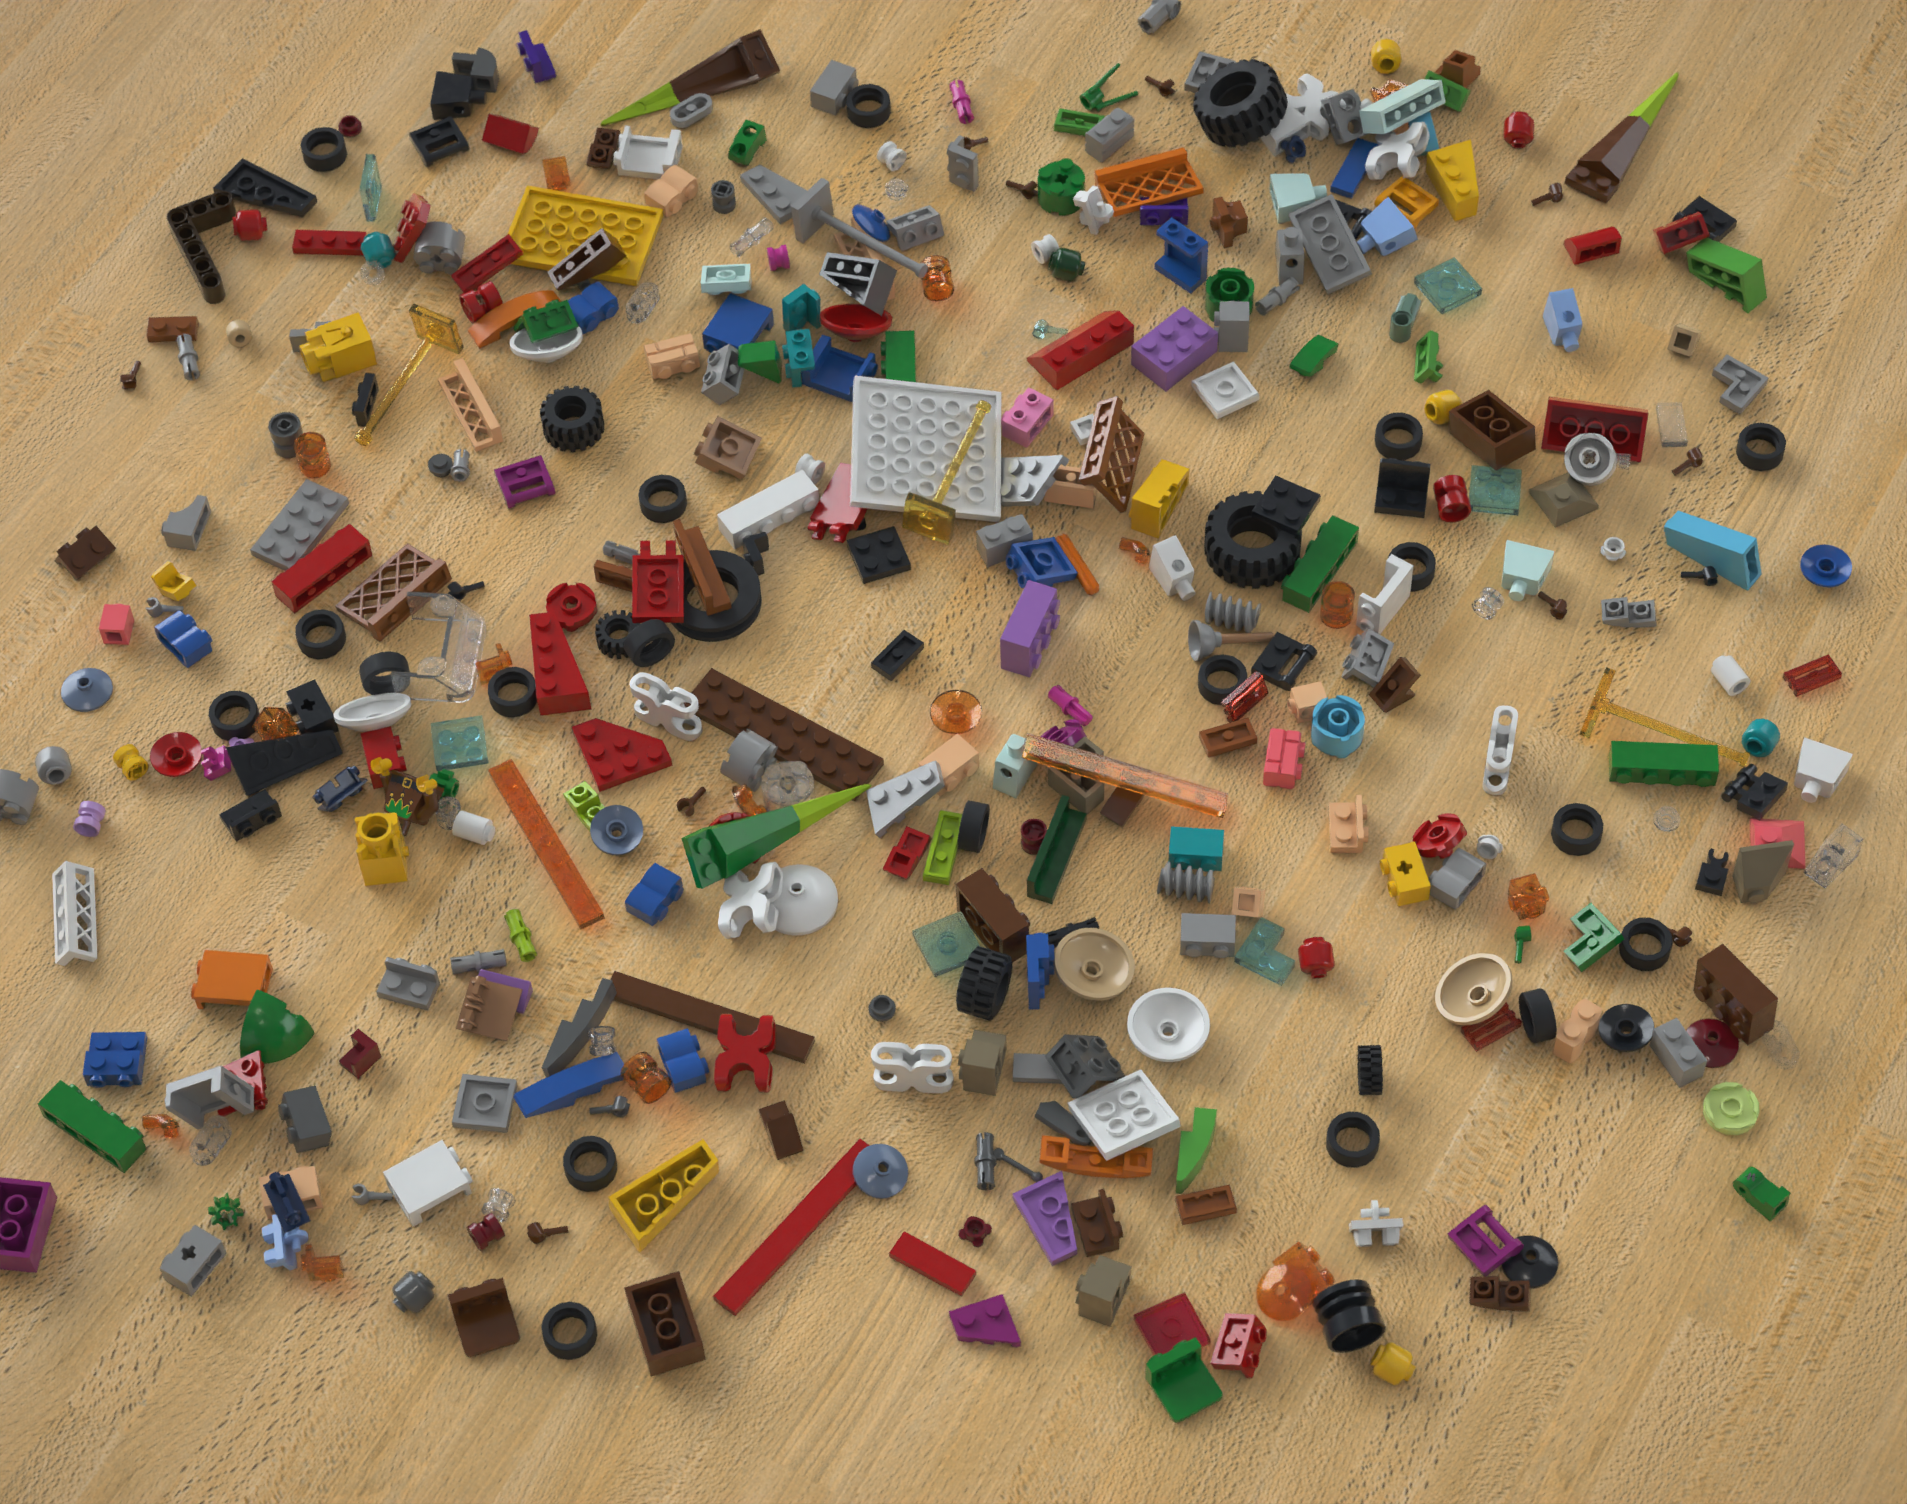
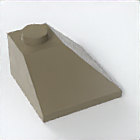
[1529,472,1599,528]
[1732,840,1794,903]

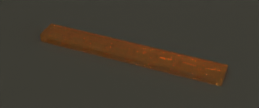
[1021,733,1228,818]
[488,759,604,930]

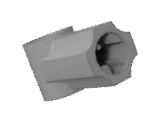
[1138,0,1182,34]

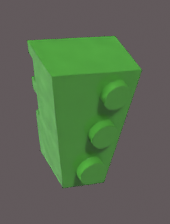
[1686,238,1767,313]

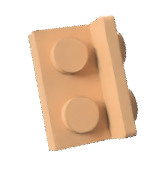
[1328,795,1368,853]

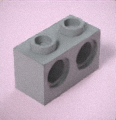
[1320,89,1369,145]

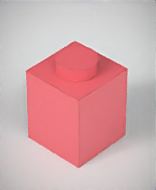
[99,604,134,645]

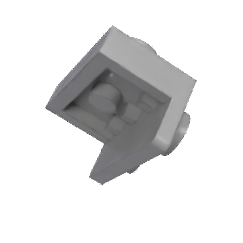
[947,135,979,192]

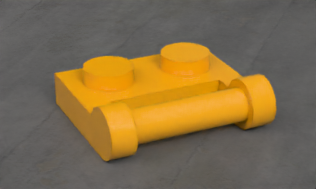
[1374,175,1439,229]

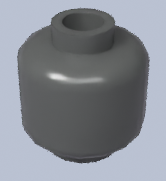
[392,1271,435,1313]

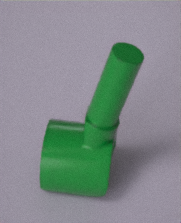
[1514,926,1531,963]

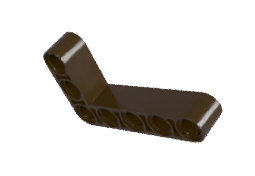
[167,191,237,304]

